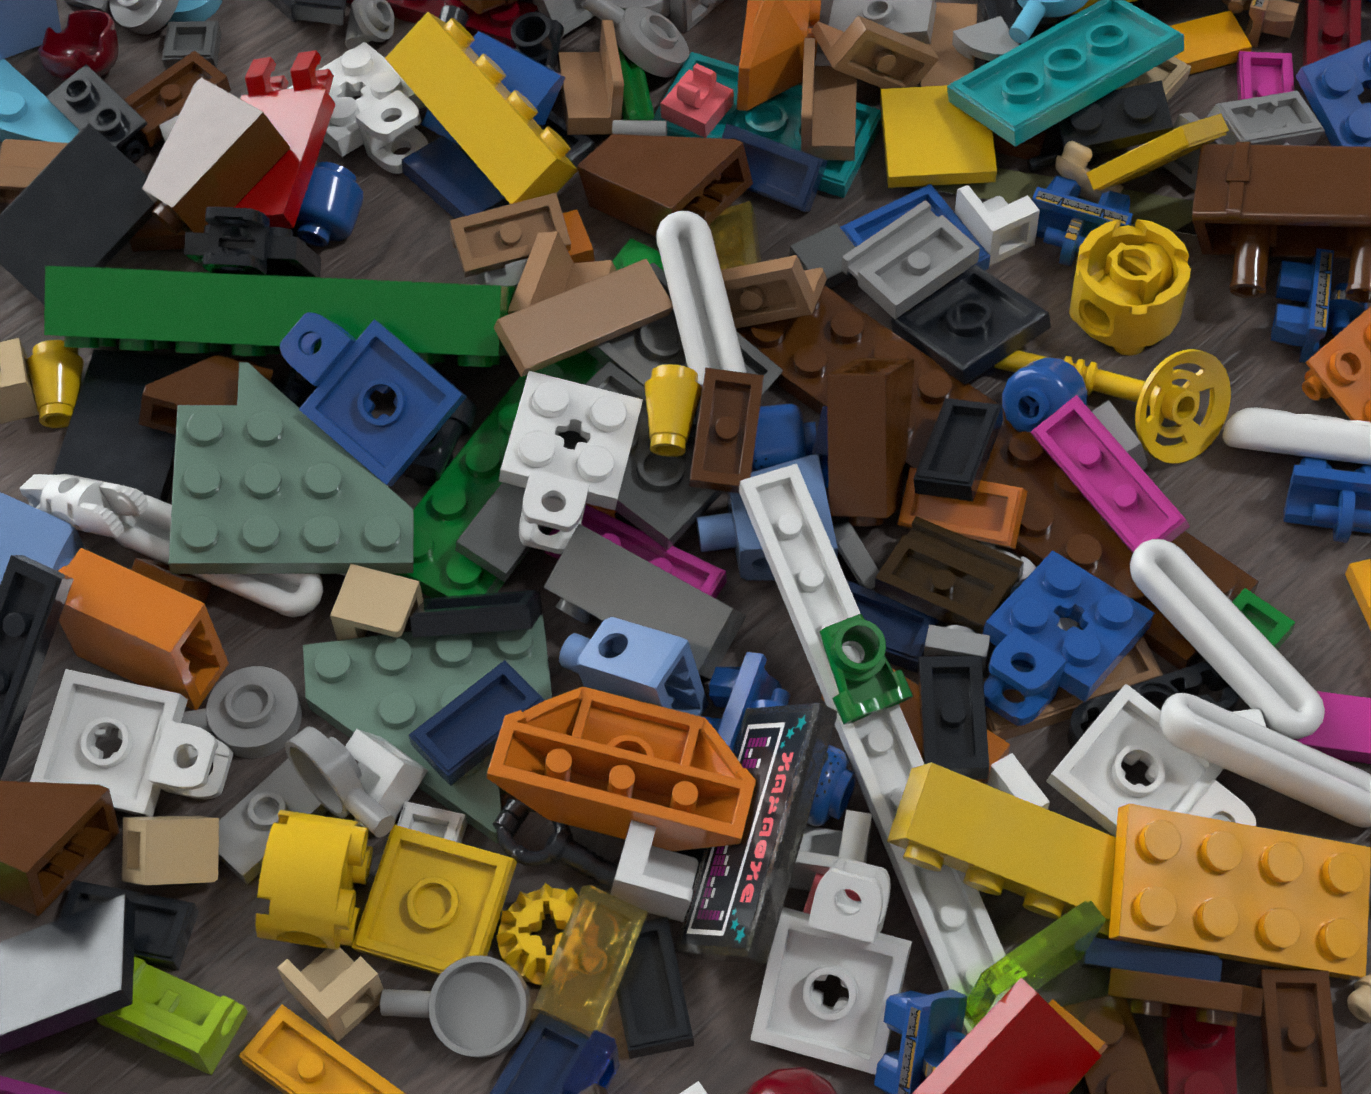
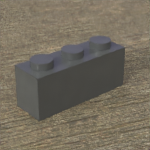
[544,524,746,679]

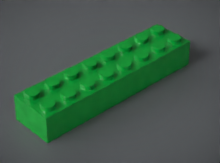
[44,266,517,367]

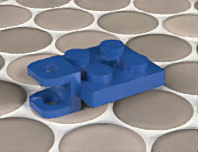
[1295,40,1371,147]
[280,312,467,487]
[983,550,1155,726]

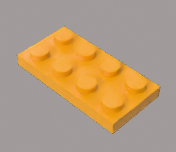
[1109,803,1371,980]

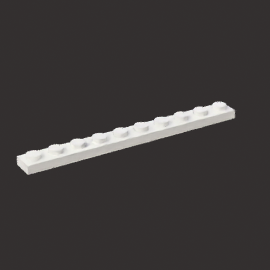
[739,464,1017,1036]

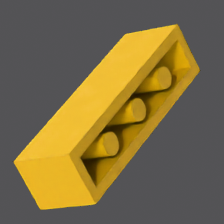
[385,12,578,204]
[886,762,1117,941]

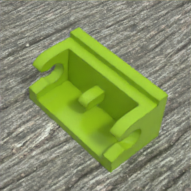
[96,956,248,1075]

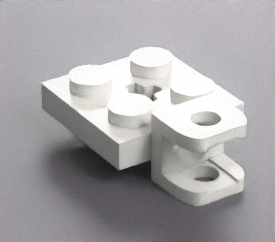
[287,42,428,174]
[499,371,643,555]
[30,669,233,817]
[1046,684,1256,837]
[750,857,912,1075]

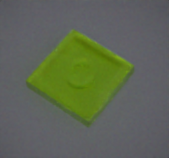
[964,901,1106,1029]

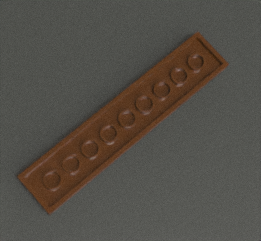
[736,285,1259,670]

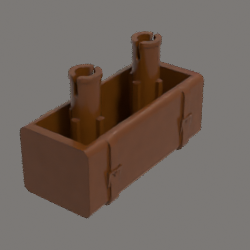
[1192,141,1371,303]

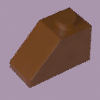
[138,355,273,435]

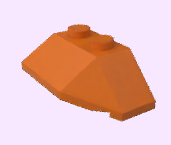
[737,0,821,111]
[487,686,756,851]

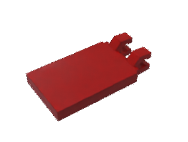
[234,50,336,229]
[912,978,1102,1094]

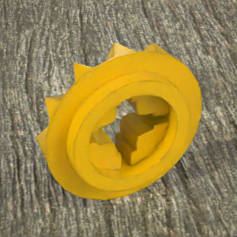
[496,883,601,986]

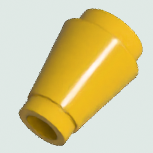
[27,340,84,428]
[644,364,703,457]

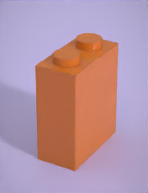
[58,548,229,710]

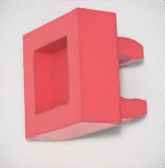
[660,63,734,138]

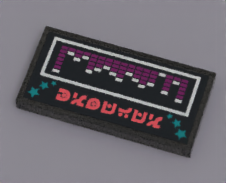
[675,703,838,964]

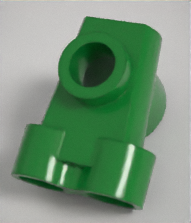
[819,614,913,725]

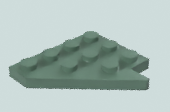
[168,362,414,574]
[303,614,553,843]

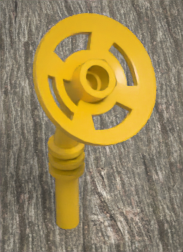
[995,349,1231,464]

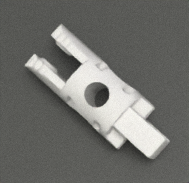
[20,474,149,538]

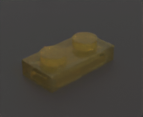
[708,201,761,270]
[532,885,648,1036]

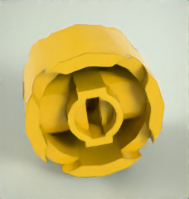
[1069,219,1191,356]
[255,810,373,950]

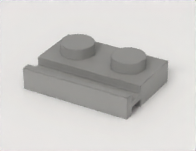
[841,200,980,319]

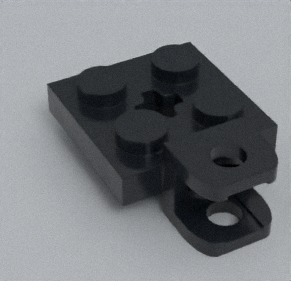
[184,207,321,277]

